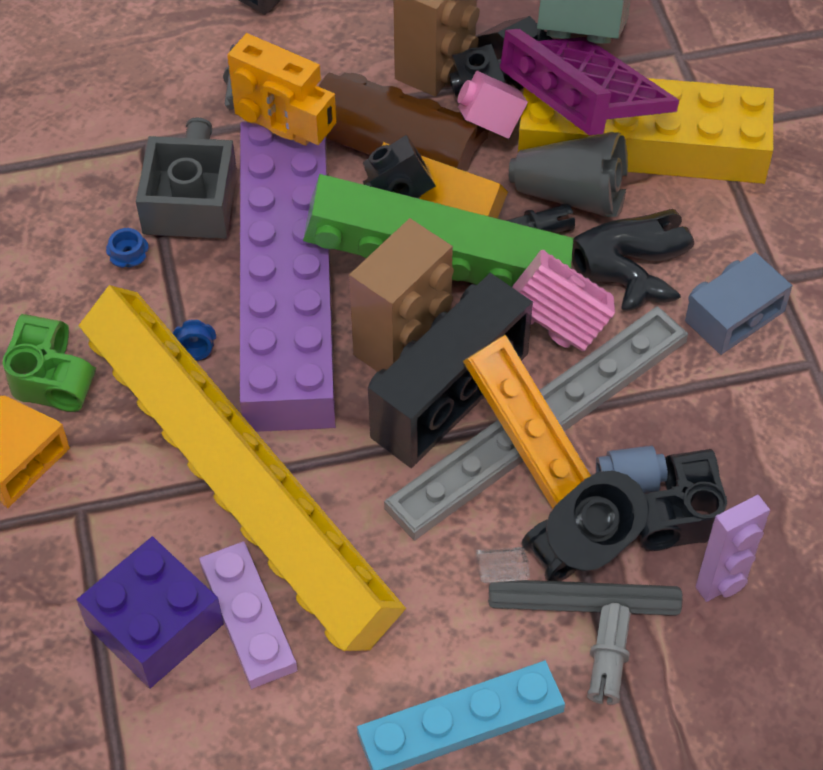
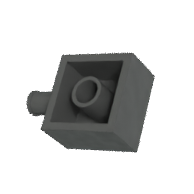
[136,117,237,239]

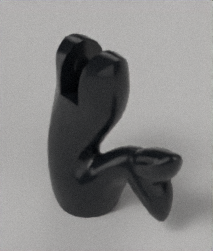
[572,209,694,311]

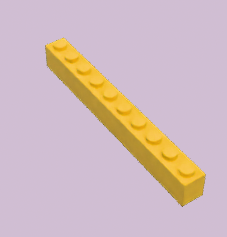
[78,285,406,651]

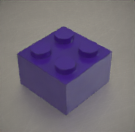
[76,536,224,689]

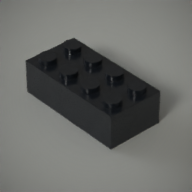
[368,273,533,469]

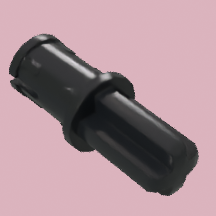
[505,204,575,233]

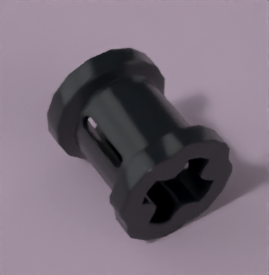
[521,519,577,581]

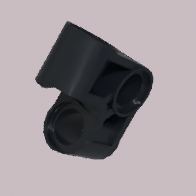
[639,449,727,551]

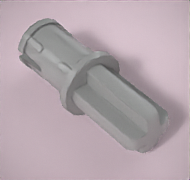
[587,603,631,705]

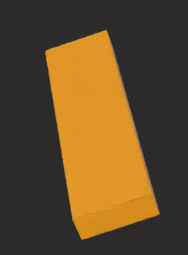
[463,335,591,509]

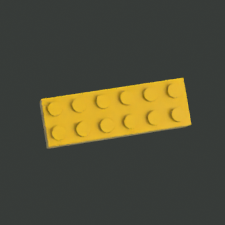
[518,78,774,184]

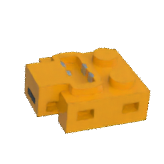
[227,33,337,146]

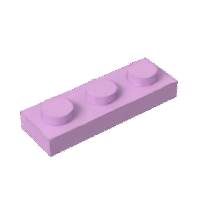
[695,495,770,602]
[199,541,298,689]

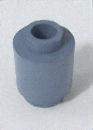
[596,445,667,494]

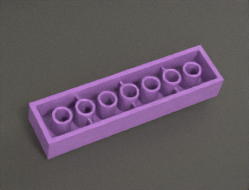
[240,122,336,432]

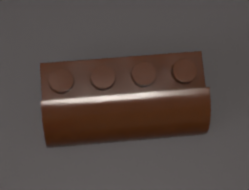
[319,72,489,171]

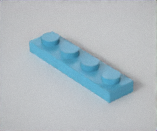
[357,660,565,770]

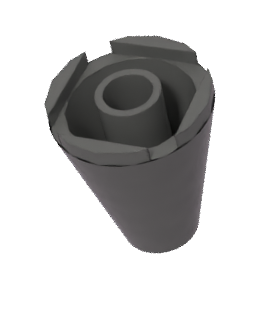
[509,132,628,217]

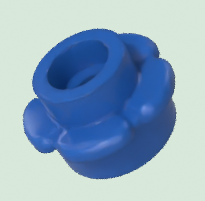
[106,228,149,268]
[173,320,216,361]

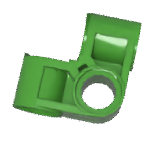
[2,314,96,412]

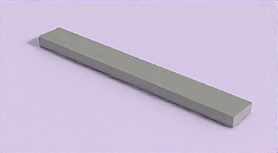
[384,306,688,541]

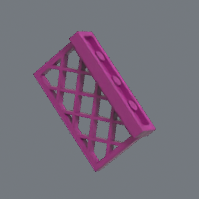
[500,29,679,135]

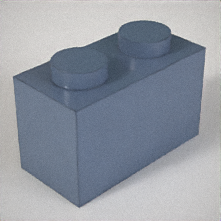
[685,252,793,355]

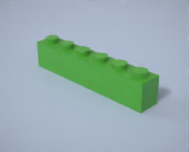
[303,174,573,287]

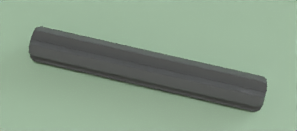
[488,579,683,615]

